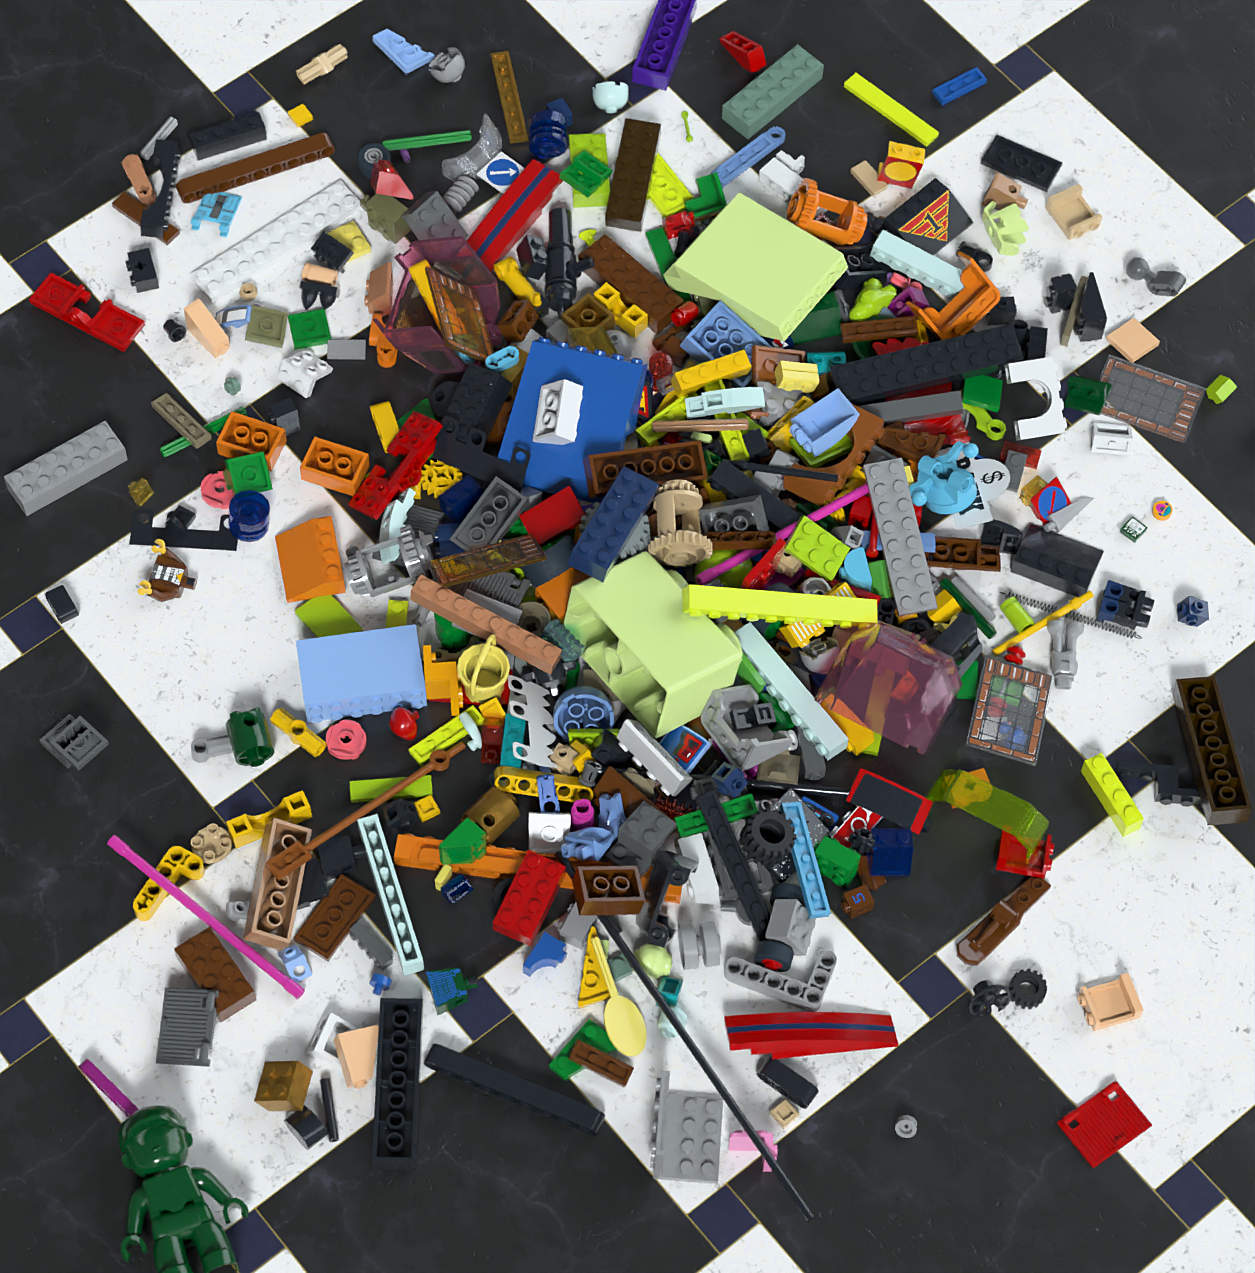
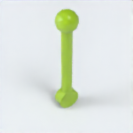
[681,111,693,142]

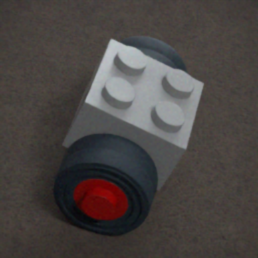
[754,883,816,972]

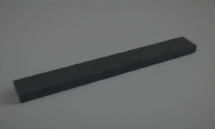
[695,789,771,942]

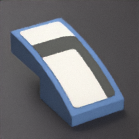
[215,305,252,330]

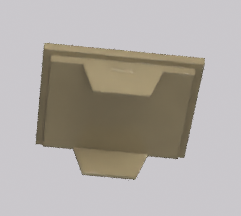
[757,749,800,785]

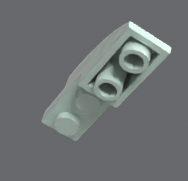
[685,387,765,419]
[379,488,416,564]

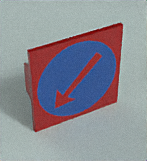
[1030,477,1072,526]

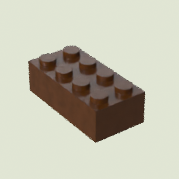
[174,927,256,1023]

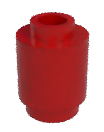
[671,301,699,326]

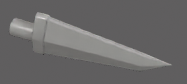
[1044,498,1094,532]

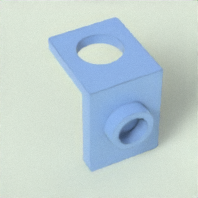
[277,944,312,983]

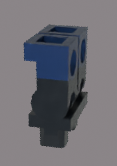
[1096,580,1155,630]

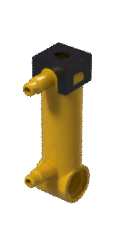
[494,256,549,320]

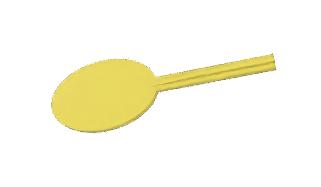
[591,937,647,1057]

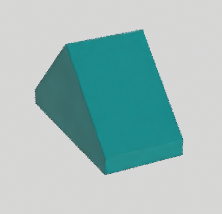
[656,975,683,1007]

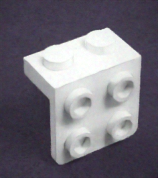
[277,350,333,398]

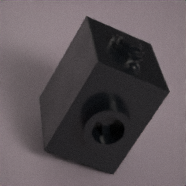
[986,296,1017,326]

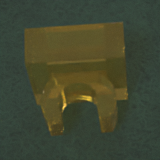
[128,478,154,506]

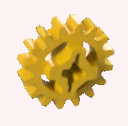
[420,460,462,499]

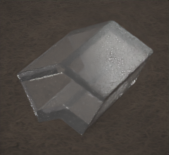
[657,371,679,396]

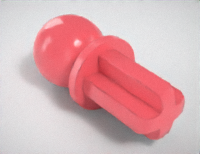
[890,273,923,291]

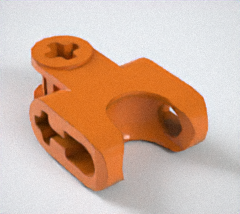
[369,313,411,368]

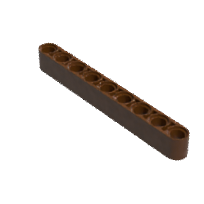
[175,133,335,203]

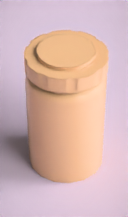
[302,263,338,287]

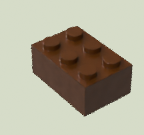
[572,866,645,916]

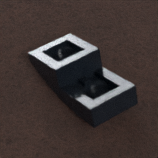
[729,703,776,732]

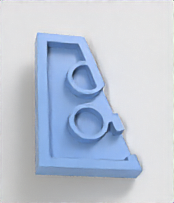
[372,29,434,74]

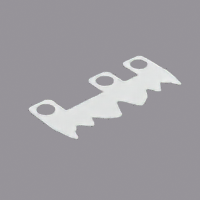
[508,675,558,768]

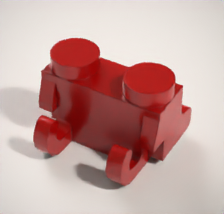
[662,211,695,240]

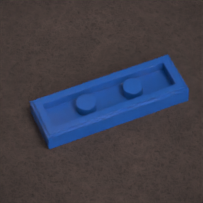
[932,67,987,105]

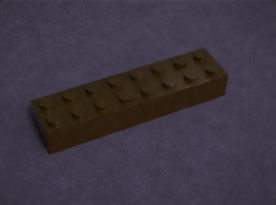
[1172,676,1252,825]

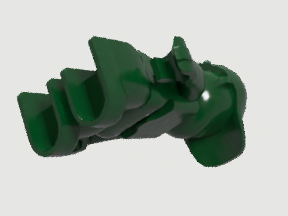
[118,1105,249,1273]

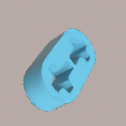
[485,346,519,373]

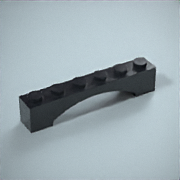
[140,139,181,238]

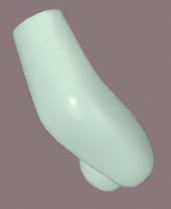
[459,712,482,751]

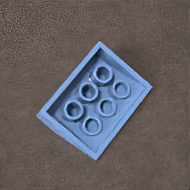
[680,300,772,388]

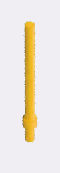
[991,590,1094,657]

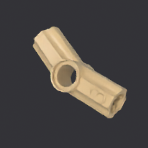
[296,44,347,84]

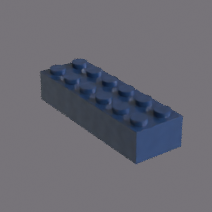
[568,466,659,582]

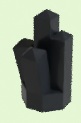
[674,225,700,259]

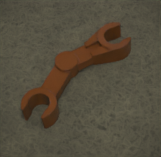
[652,321,695,351]

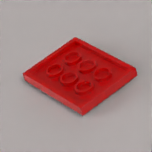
[740,538,787,591]

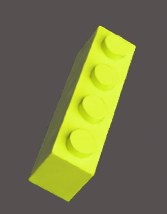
[1081,753,1144,837]

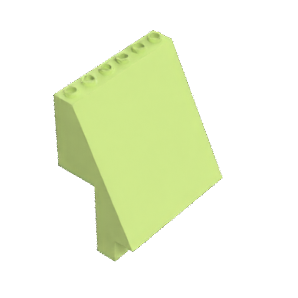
[664,192,848,341]

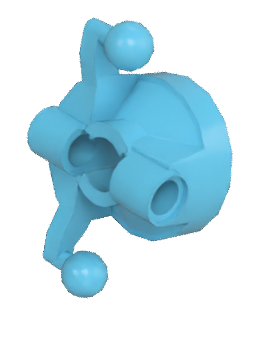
[909,441,979,514]

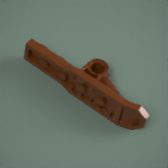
[956,876,1051,966]

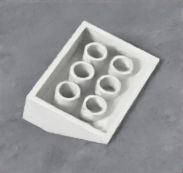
[617,719,693,796]

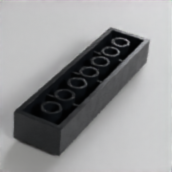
[372,998,424,1170]

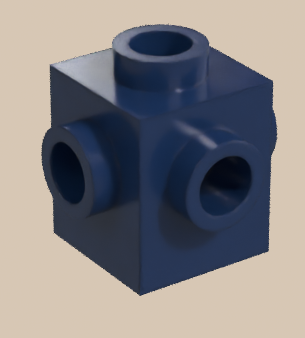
[1177,596,1209,627]
[711,762,748,798]

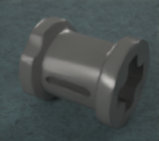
[578,760,602,787]

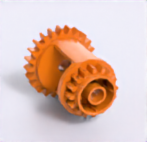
[786,178,867,246]

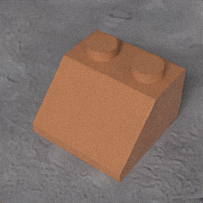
[365,262,394,315]

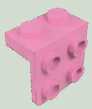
[728,1130,777,1172]

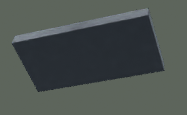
[981,135,1063,192]

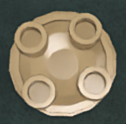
[191,823,232,864]

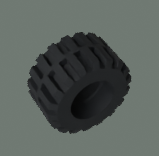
[739,809,796,866]

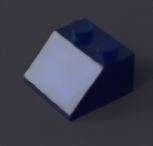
[439,474,484,523]
[867,828,914,876]

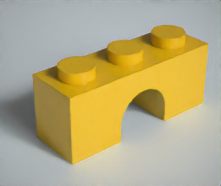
[593,282,648,339]

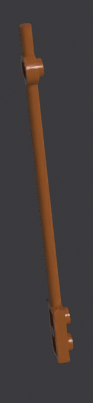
[266,742,466,880]

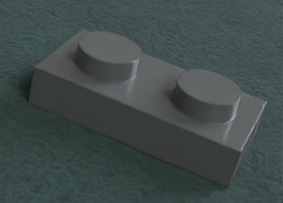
[1005,450,1028,492]

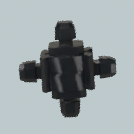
[521,656,577,698]

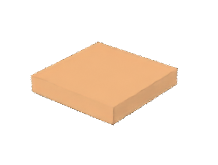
[1106,318,1160,363]

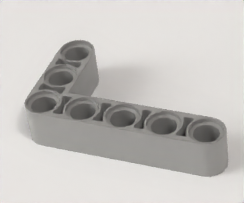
[724,951,837,1012]

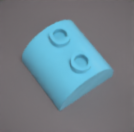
[837,547,872,592]

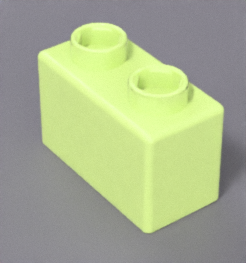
[562,551,743,738]

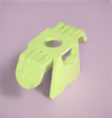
[982,201,1029,256]

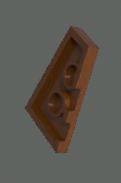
[877,428,946,463]

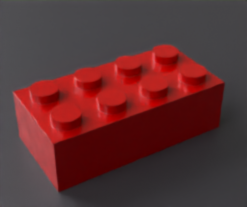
[493,850,566,946]

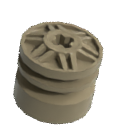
[517,601,554,643]

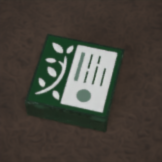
[1120,516,1148,543]

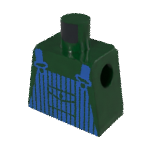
[426,968,478,1015]

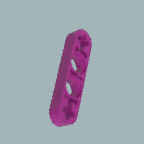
[78,1059,139,1117]

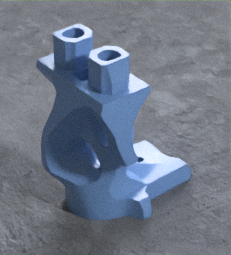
[561,793,627,861]

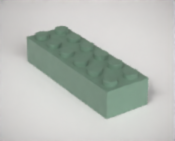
[722,44,824,139]

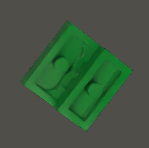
[559,150,613,198]

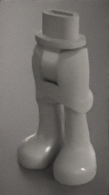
[1047,620,1084,690]

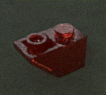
[481,717,505,764]

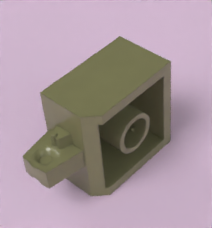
[360,194,411,244]

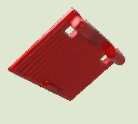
[1057,1081,1153,1168]

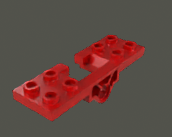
[29,273,145,352]
[348,411,443,520]

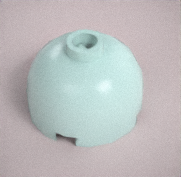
[592,82,629,113]

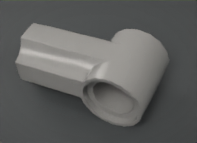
[191,735,232,763]

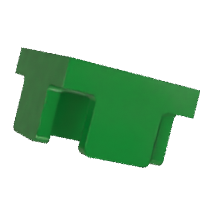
[223,452,273,499]

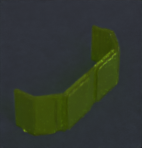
[926,769,1049,859]

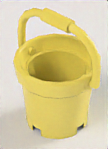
[457,634,510,705]

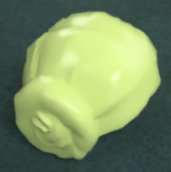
[633,943,673,979]

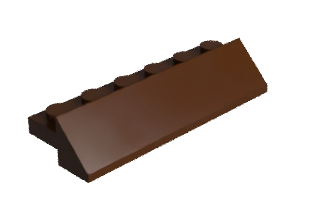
[881,536,1001,572]

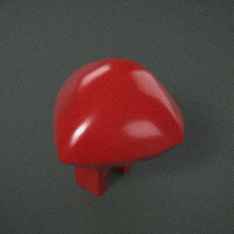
[389,707,420,741]

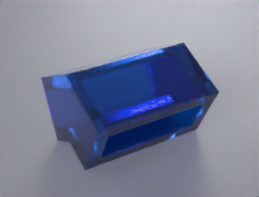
[440,874,473,904]

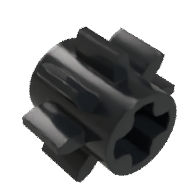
[848,828,875,854]

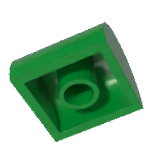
[434,613,473,649]

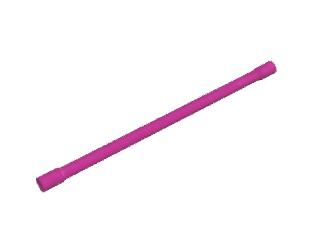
[695,483,869,586]
[107,835,305,1000]

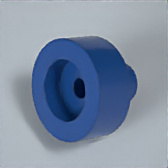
[369,974,392,995]

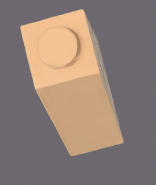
[183,298,230,358]
[333,1025,379,1089]

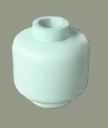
[657,1005,687,1038]

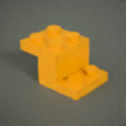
[423,645,463,716]

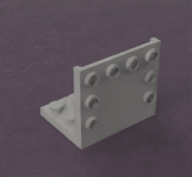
[650,1071,723,1184]

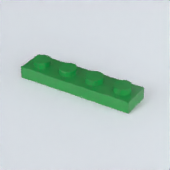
[674,794,758,839]

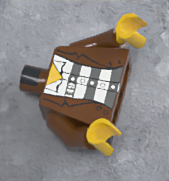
[138,539,197,602]

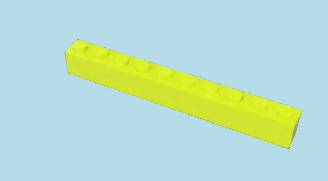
[682,585,878,630]

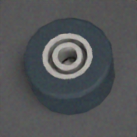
[357,143,391,179]

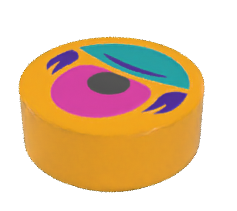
[1152,501,1172,521]

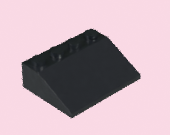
[1011,524,1104,597]

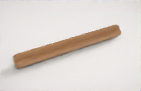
[652,418,749,433]

